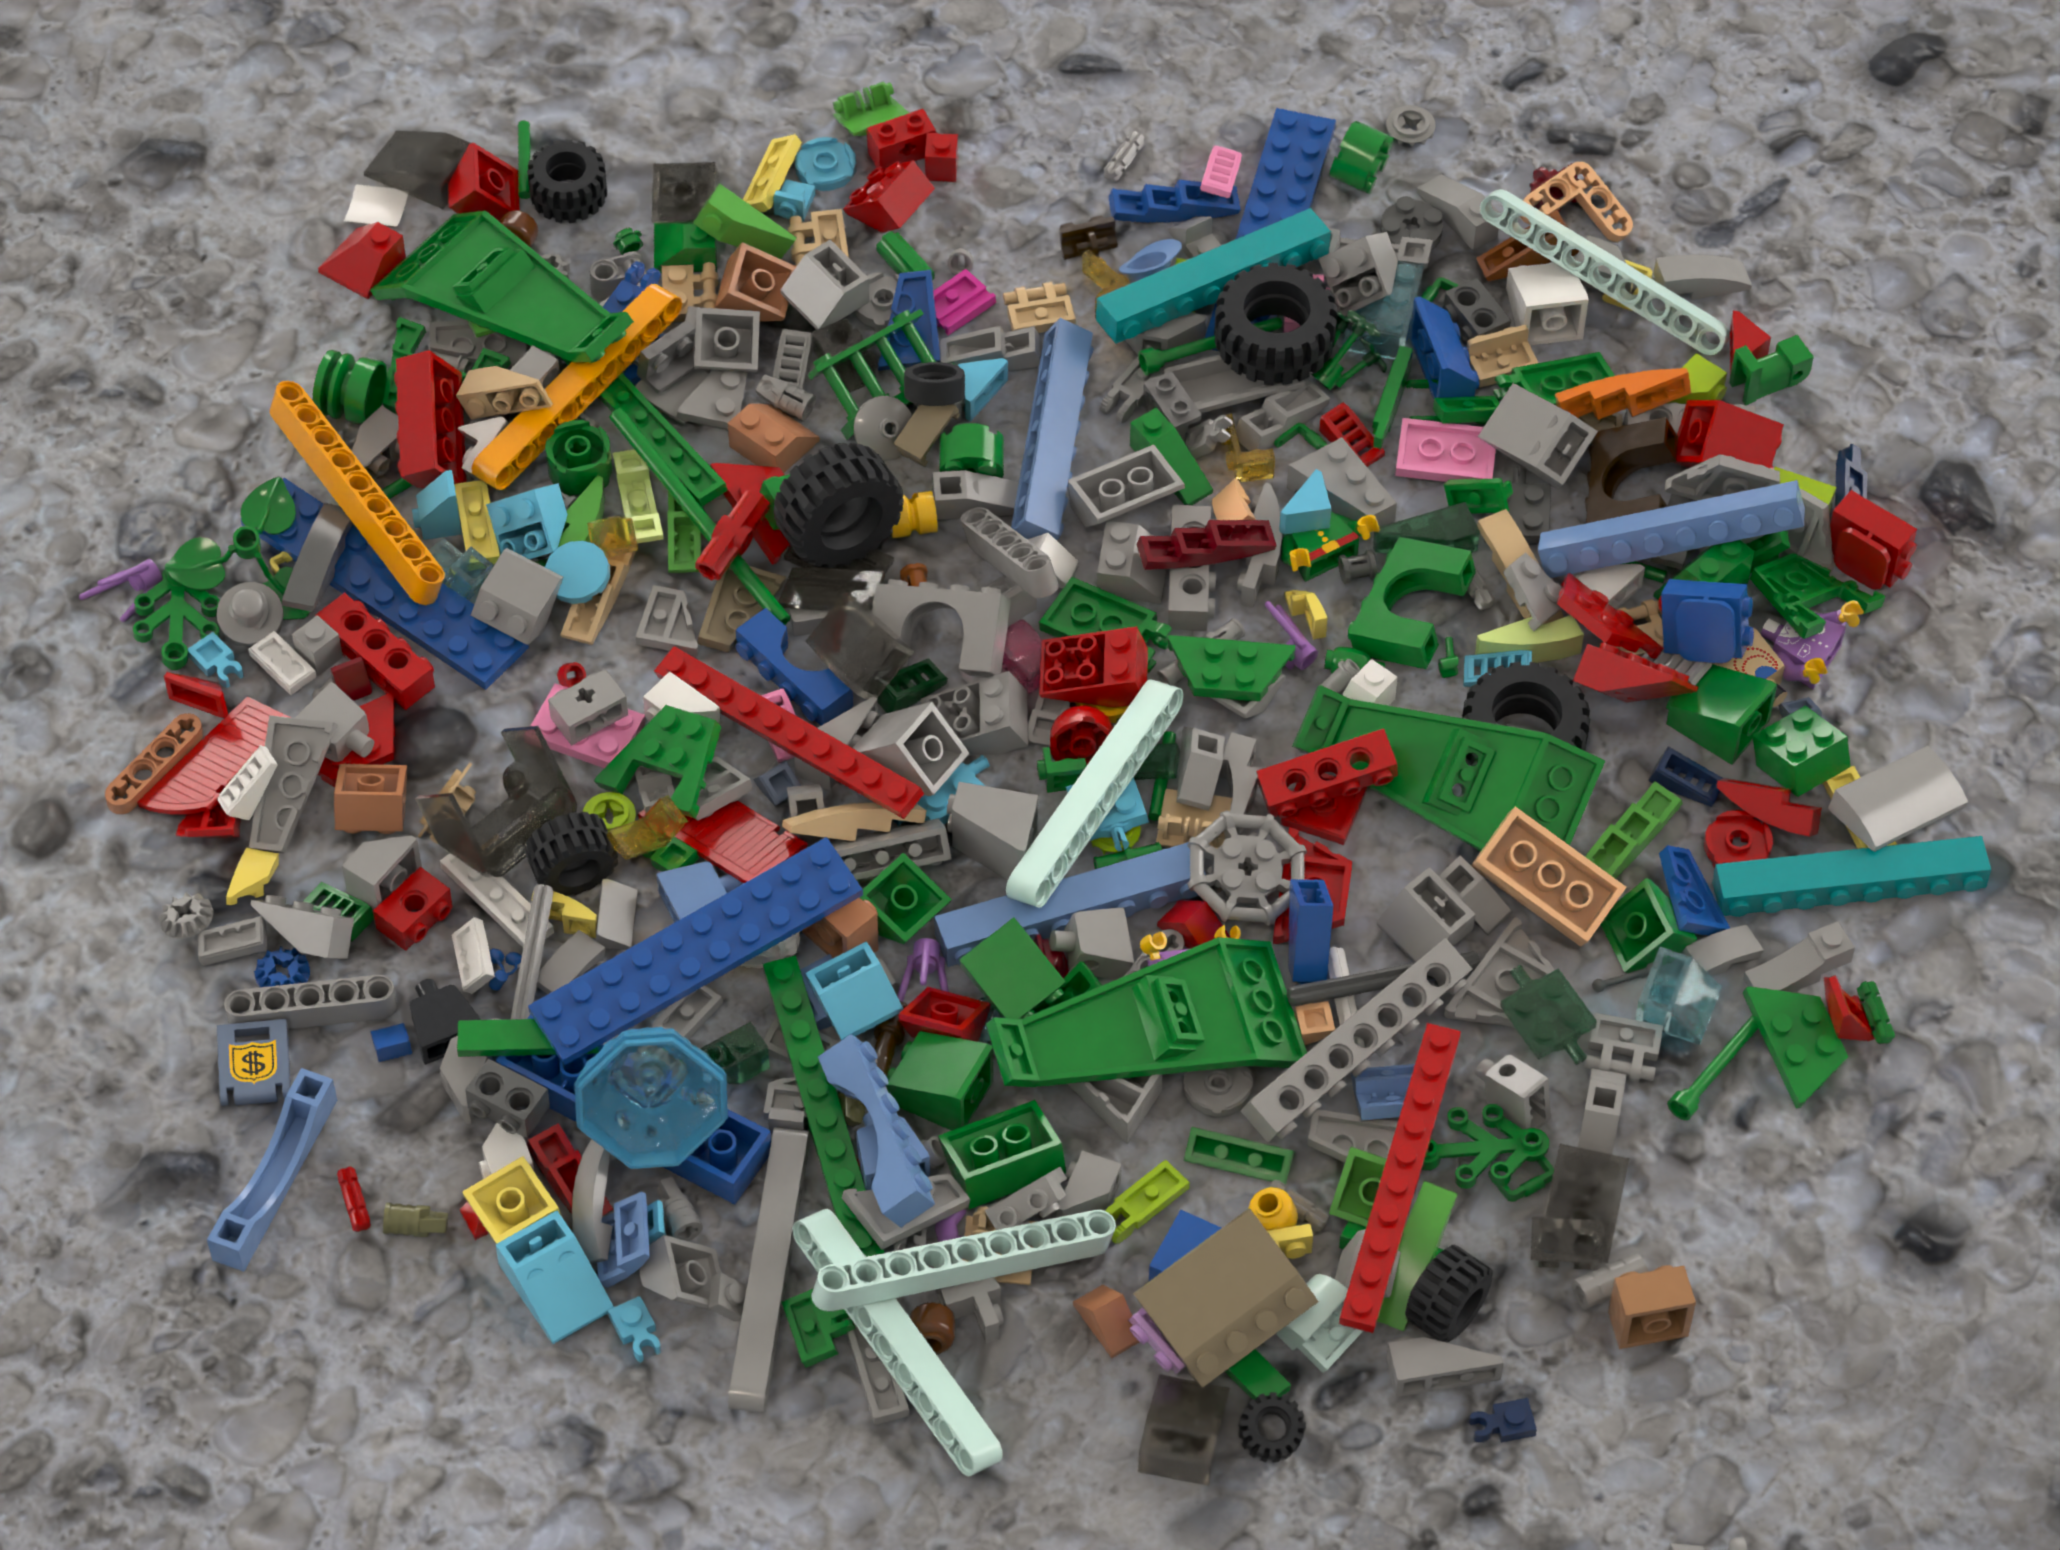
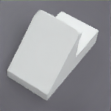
[458,416,509,480]

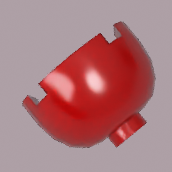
[1050,705,1114,765]

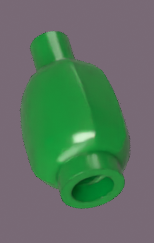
[1324,646,1385,673]

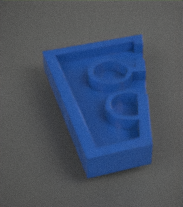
[878,270,941,371]
[1659,845,1730,936]

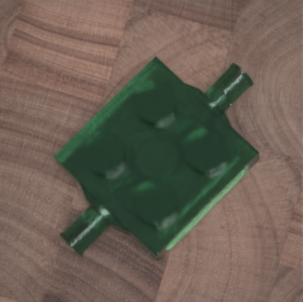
[1500,965,1597,1065]

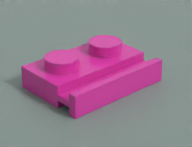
[934,269,996,336]

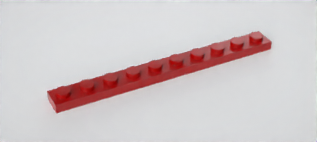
[654,646,924,819]
[1339,1023,1461,1333]

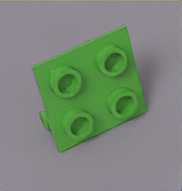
[833,81,909,136]

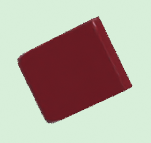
[330,657,372,701]

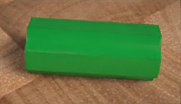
[876,231,935,280]

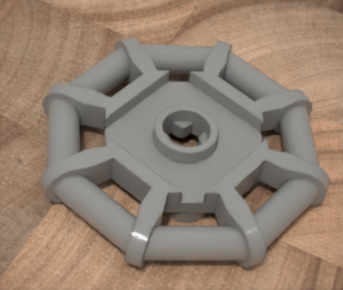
[1187,810,1307,926]

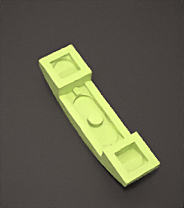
[612,449,664,545]

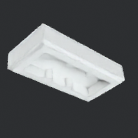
[248,631,317,695]
[452,917,495,994]

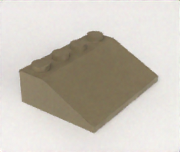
[1133,1208,1319,1388]

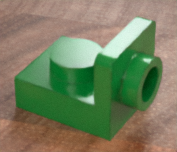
[1037,747,1087,793]

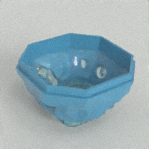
[574,1027,728,1169]

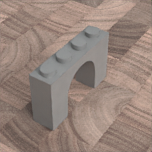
[865,579,1011,677]

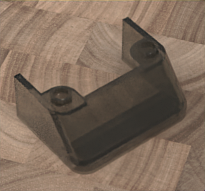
[415,726,577,878]

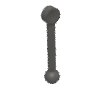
[1592,963,1660,992]

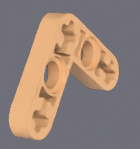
[1520,162,1633,242]

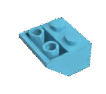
[486,483,568,560]
[805,941,903,1040]

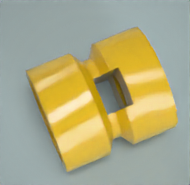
[891,491,938,539]

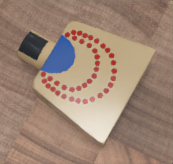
[1711,628,1787,707]

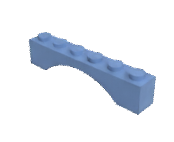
[818,1034,935,1227]
[207,1068,337,1272]

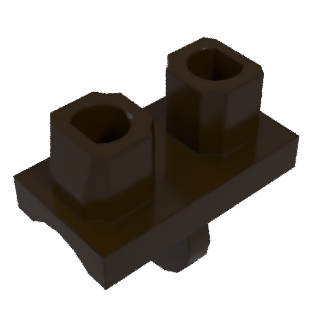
[1059,215,1118,260]

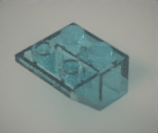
[1635,947,1722,1045]

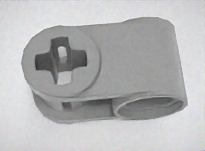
[590,251,647,301]

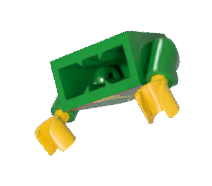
[1281,511,1380,582]

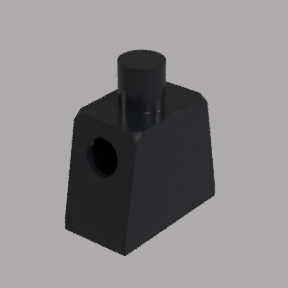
[409,979,481,1065]

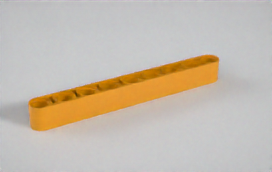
[471,284,683,491]
[269,381,445,605]

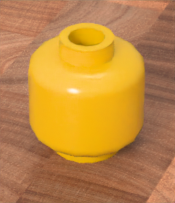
[1248,1187,1298,1230]

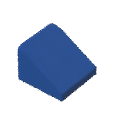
[370,1023,412,1062]

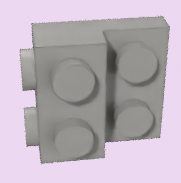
[985,1167,1067,1230]

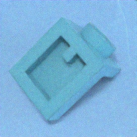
[773,179,815,221]

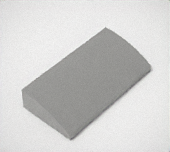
[1163,355,1305,413]
[1828,746,1968,852]

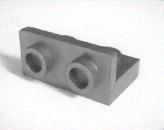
[637,320,696,394]
[1143,371,1201,443]

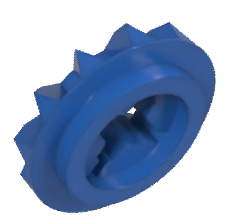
[254,946,310,987]

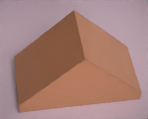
[1073,1285,1140,1358]

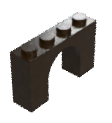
[1583,417,1678,524]

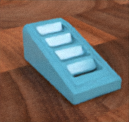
[1463,650,1532,687]

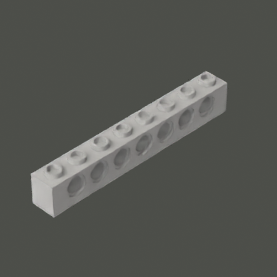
[1241,938,1473,1143]

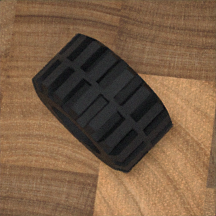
[527,139,607,223]
[525,812,618,896]
[1405,1245,1493,1343]

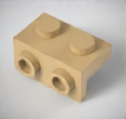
[1467,325,1538,388]

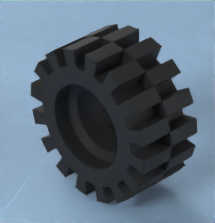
[1238,1392,1306,1463]

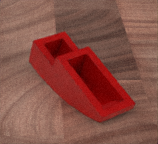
[1717,778,1822,837]
[526,1123,613,1217]

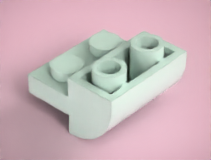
[1276,1274,1363,1373]

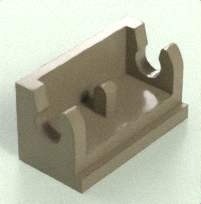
[893,404,961,467]

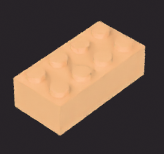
[1471,807,1626,947]

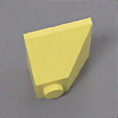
[462,1156,561,1244]

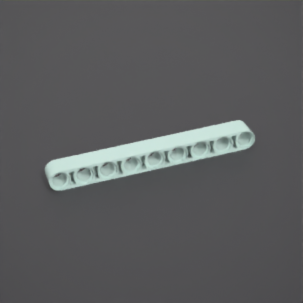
[1480,189,1730,355]
[1006,679,1184,908]
[793,1209,1003,1476]
[811,1210,1116,1311]

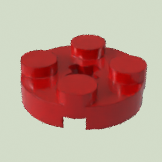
[1704,810,1773,869]

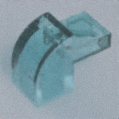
[429,537,494,600]

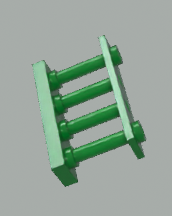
[808,309,954,440]

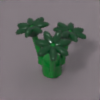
[1311,310,1387,391]

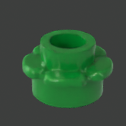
[613,228,643,255]

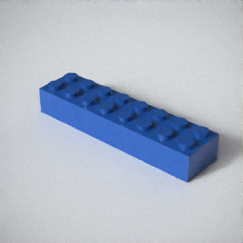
[496,1014,771,1205]

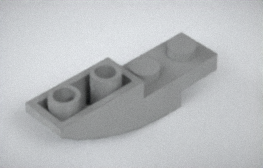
[1237,483,1282,608]

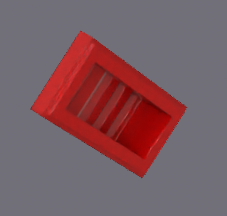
[1319,402,1385,467]

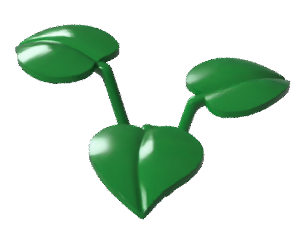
[165,477,311,620]

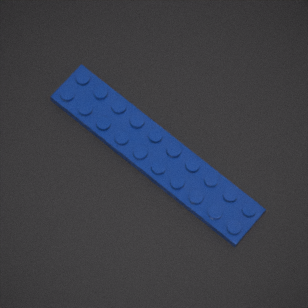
[1205,108,1336,351]
[240,478,529,690]
[528,837,863,1065]

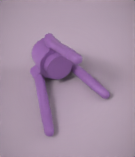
[79,559,162,622]
[1252,601,1318,670]
[897,938,949,1002]

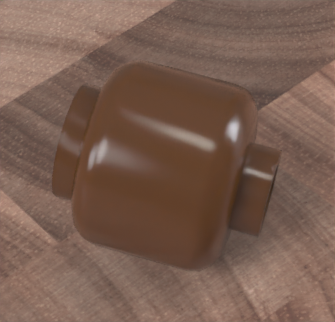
[499,210,539,248]
[909,1302,955,1355]

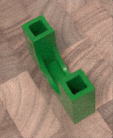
[1348,537,1476,669]

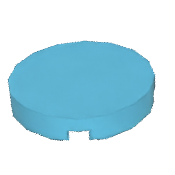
[795,137,856,191]
[545,541,610,604]

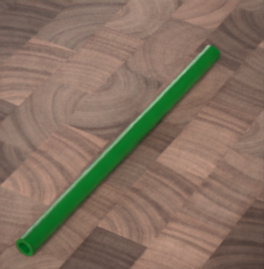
[609,408,791,625]

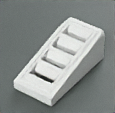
[217,745,277,820]

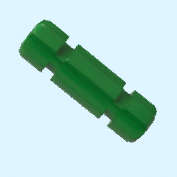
[1857,981,1895,1044]

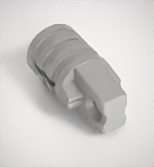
[755,375,816,421]
[657,1177,703,1241]

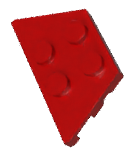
[710,463,791,565]
[1557,573,1664,659]
[317,692,395,787]
[1273,827,1353,944]

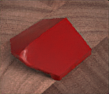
[176,803,241,838]
[1824,975,1875,1041]

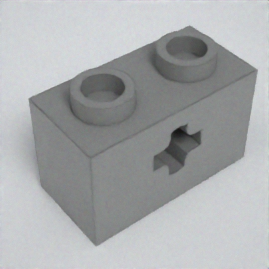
[548,669,628,746]

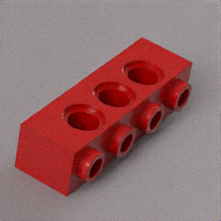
[315,592,435,710]
[1256,728,1398,818]

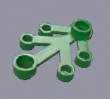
[133,569,220,670]
[1422,1104,1549,1189]

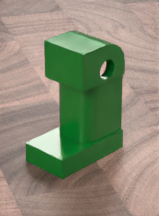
[1729,335,1814,405]

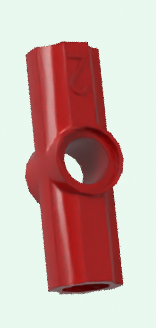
[695,490,770,581]

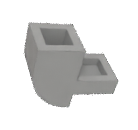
[935,1277,1004,1343]

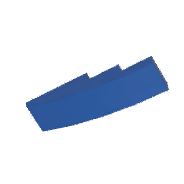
[1108,179,1241,223]

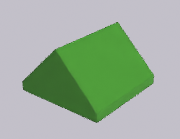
[1329,1146,1387,1227]

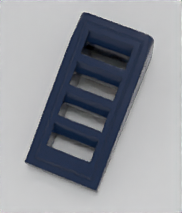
[1648,746,1724,807]

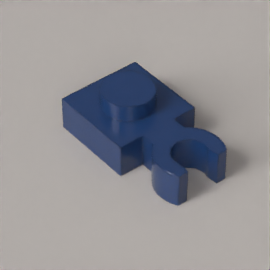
[1469,1398,1537,1443]

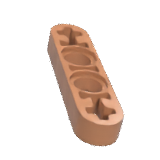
[105,713,203,814]

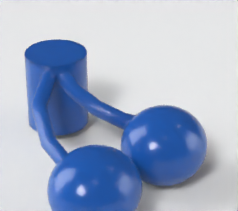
[489,948,522,991]

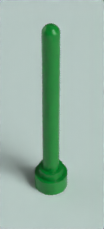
[1138,317,1283,375]
[1667,1015,1759,1121]

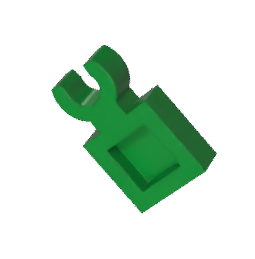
[637,829,699,872]

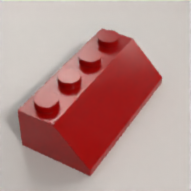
[394,350,467,488]

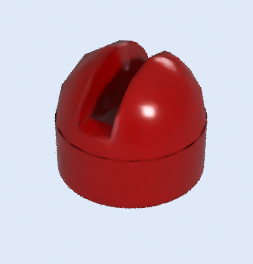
[557,662,586,688]

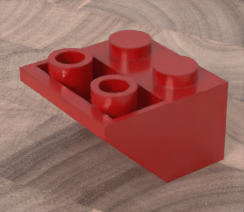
[843,160,935,233]

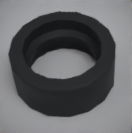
[904,362,965,406]

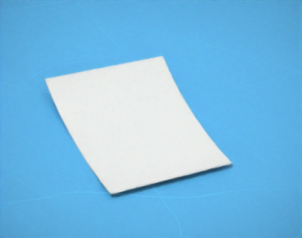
[344,185,409,226]

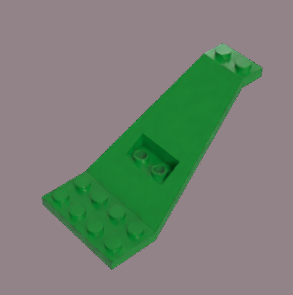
[370,211,634,363]
[1292,685,1605,852]
[986,937,1307,1087]

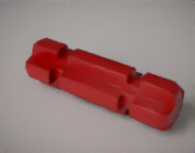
[337,1166,371,1232]

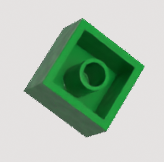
[1752,705,1851,797]

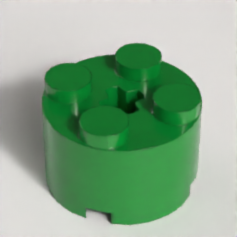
[1329,120,1394,194]
[545,420,612,496]
[939,423,1004,478]

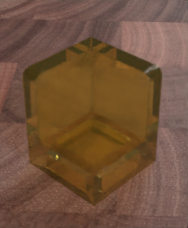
[587,516,638,557]

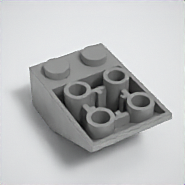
[1478,383,1598,490]
[921,671,1028,755]

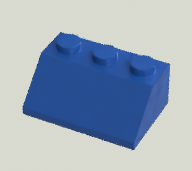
[1410,296,1479,400]

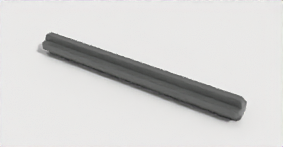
[1287,951,1480,1007]

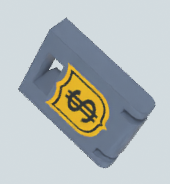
[216,1019,291,1106]

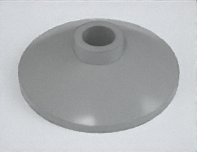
[854,396,912,460]

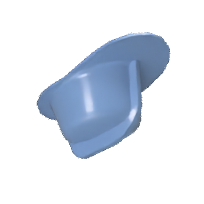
[1119,239,1182,284]

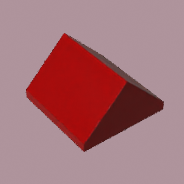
[898,987,991,1042]

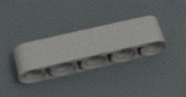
[960,507,1059,598]
[224,975,397,1029]

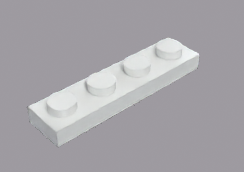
[440,842,554,947]

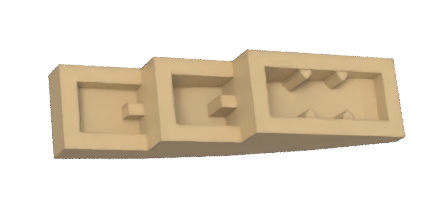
[1477,509,1564,624]
[560,532,639,645]
[782,802,927,841]

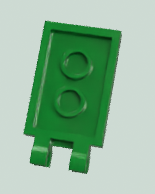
[1493,352,1615,406]
[1039,577,1172,673]

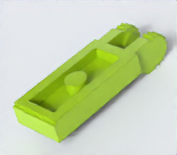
[1105,1160,1190,1244]

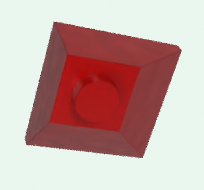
[448,142,520,221]
[318,222,406,299]

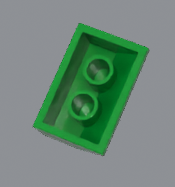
[938,1100,1066,1209]

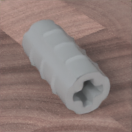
[1572,1253,1649,1309]

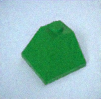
[654,220,717,273]
[859,853,952,944]
[1600,878,1697,973]

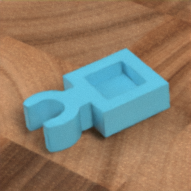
[188,632,244,688]
[608,1296,661,1362]

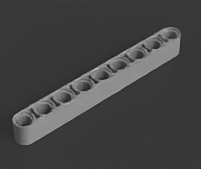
[728,1127,810,1412]

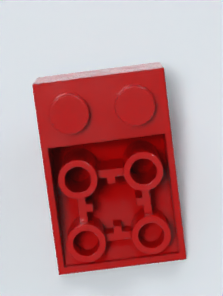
[1039,626,1148,708]
[1573,642,1698,703]

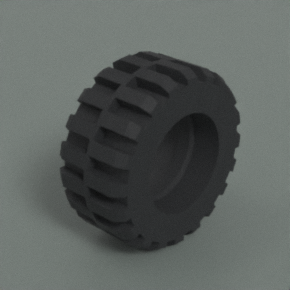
[1214,263,1338,385]
[773,443,904,568]
[1462,662,1591,766]

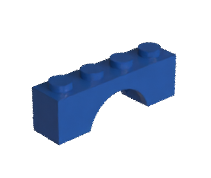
[736,608,854,726]

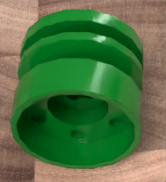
[312,350,388,425]

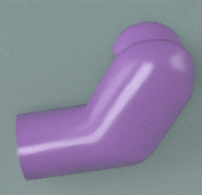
[935,1209,966,1242]

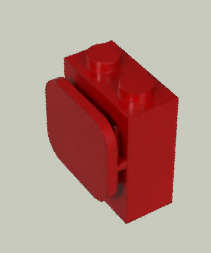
[1830,490,1917,590]

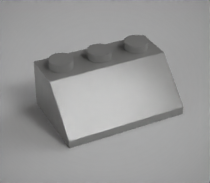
[1068,444,1185,527]

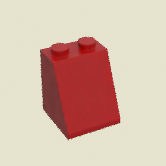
[1673,400,1784,469]

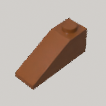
[1476,209,1579,281]

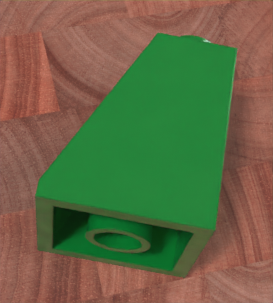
[1653,540,1754,600]
[1666,664,1777,765]
[959,917,1066,1019]
[886,1031,994,1131]

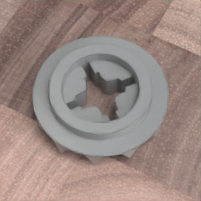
[1386,105,1436,147]
[158,892,213,939]

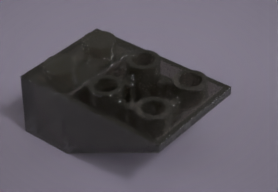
[1138,1374,1230,1486]

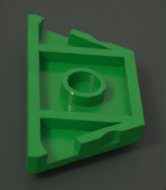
[1168,635,1296,702]
[1742,986,1848,1109]

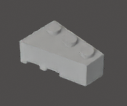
[1287,438,1397,540]
[1067,1075,1162,1144]

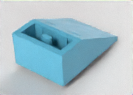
[495,1210,614,1344]

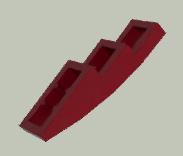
[1136,520,1277,570]

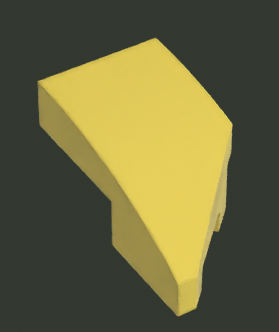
[1284,590,1328,640]
[226,847,279,905]

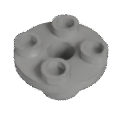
[217,582,284,646]

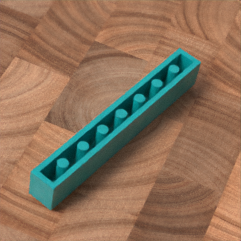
[1096,208,1331,344]
[1712,836,1991,917]

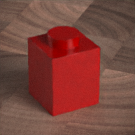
[925,133,958,182]

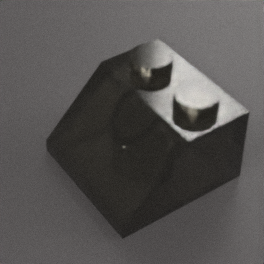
[652,162,720,223]

